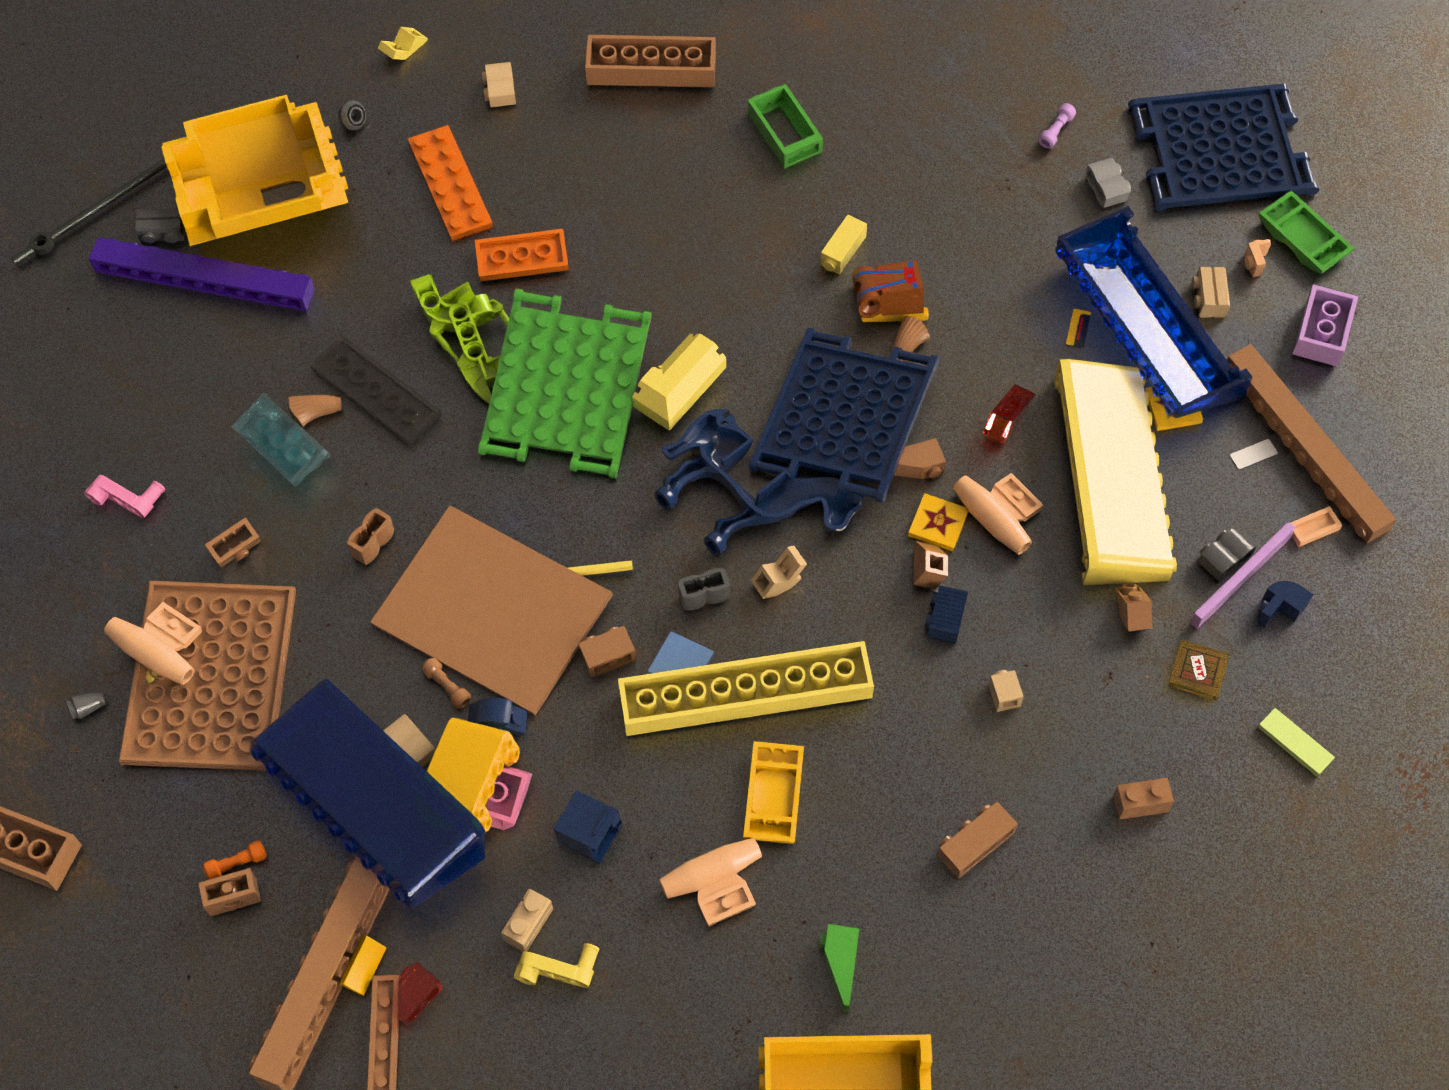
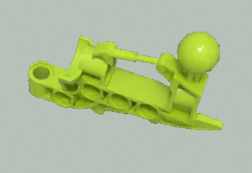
[410,274,509,404]

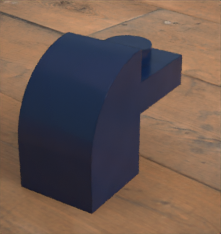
[1257,581,1314,627]
[468,698,528,736]

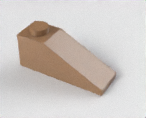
[894,438,946,479]

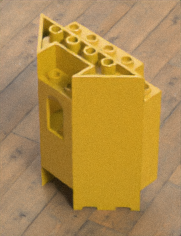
[161,95,348,246]

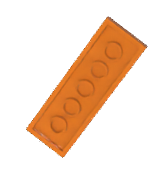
[407,125,493,242]

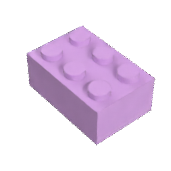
[1292,284,1358,367]

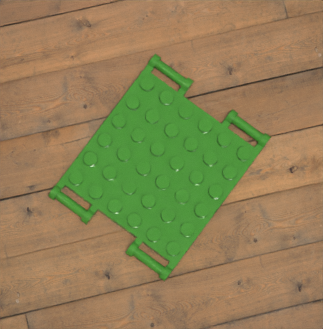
[478,289,651,479]

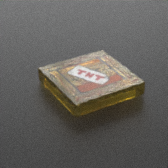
[1168,639,1230,700]

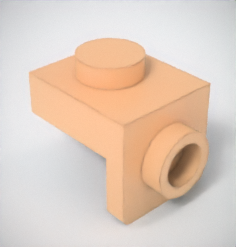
[1244,239,1271,277]

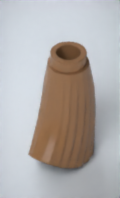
[891,316,930,362]
[288,395,342,427]

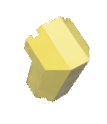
[632,334,726,431]

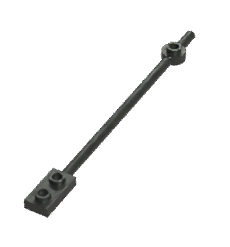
[11,158,167,265]

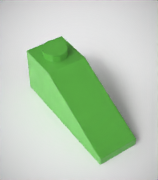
[820,924,859,1013]

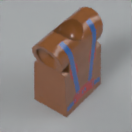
[852,260,924,318]

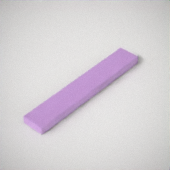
[1191,522,1296,629]

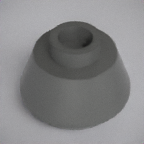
[338,100,366,130]

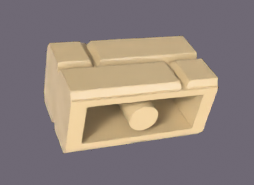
[1192,267,1230,318]
[501,889,553,952]

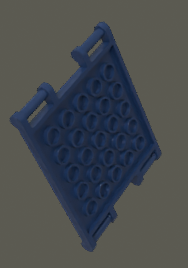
[1128,84,1320,211]
[749,328,940,503]

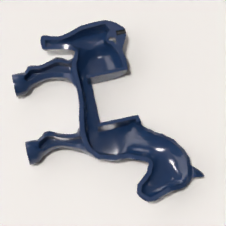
[654,409,864,557]

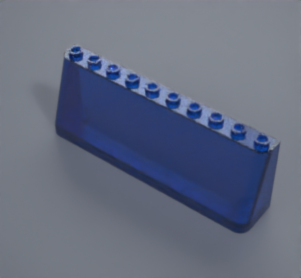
[1055,206,1253,418]
[249,679,485,909]

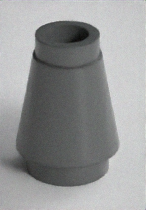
[65,691,106,720]

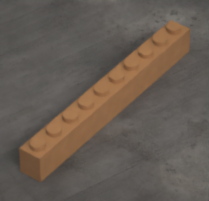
[1224,344,1396,543]

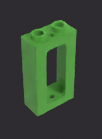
[748,84,823,168]

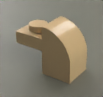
[750,546,807,599]

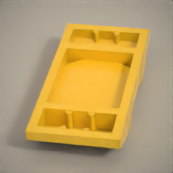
[743,741,804,844]

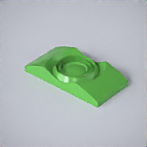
[1258,191,1355,274]

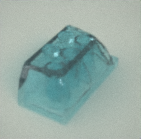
[231,393,331,487]

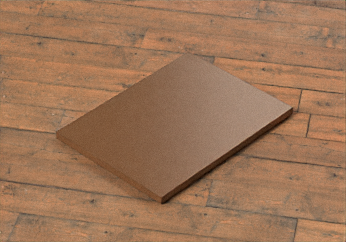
[370,505,613,716]
[118,581,296,771]

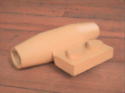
[953,473,1044,555]
[104,602,202,685]
[659,838,762,927]

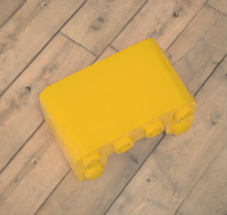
[415,718,520,839]

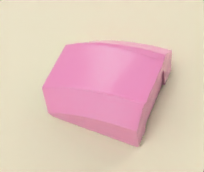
[485,766,532,830]

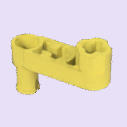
[513,943,600,988]

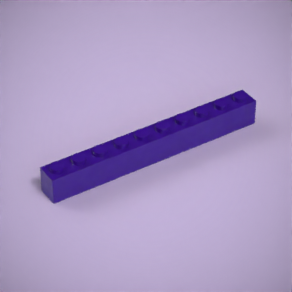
[89,237,315,312]

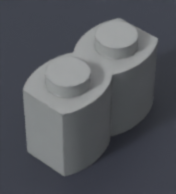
[1085,158,1131,208]

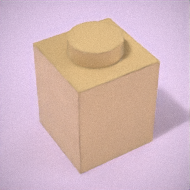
[988,670,1023,712]

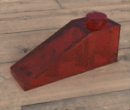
[983,384,1035,445]

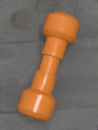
[202,840,267,880]

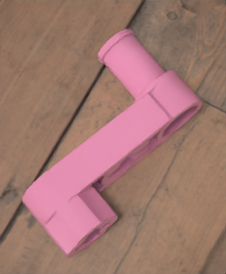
[84,475,165,518]

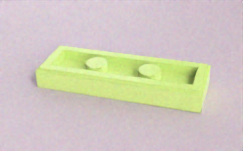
[1258,708,1335,777]

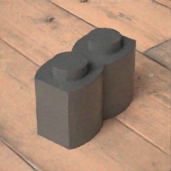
[1198,527,1256,581]
[678,568,730,610]

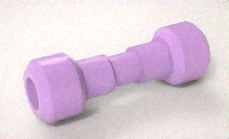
[1038,103,1076,149]

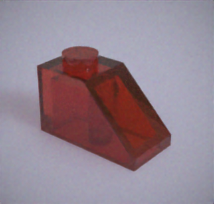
[398,961,443,1028]

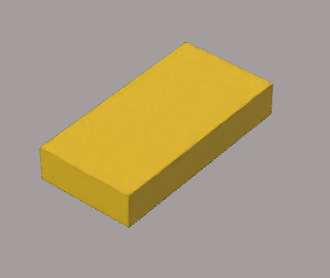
[339,935,387,996]

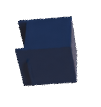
[553,790,623,863]

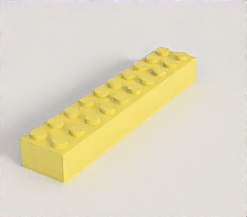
[618,641,874,736]

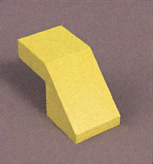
[378,27,428,60]

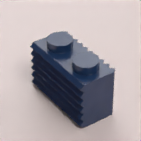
[925,585,968,643]

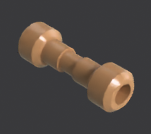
[421,658,471,709]

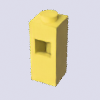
[820,215,867,275]

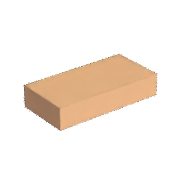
[1291,506,1342,547]

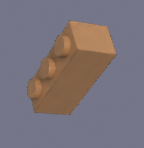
[938,802,1018,879]

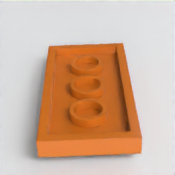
[475,229,569,282]

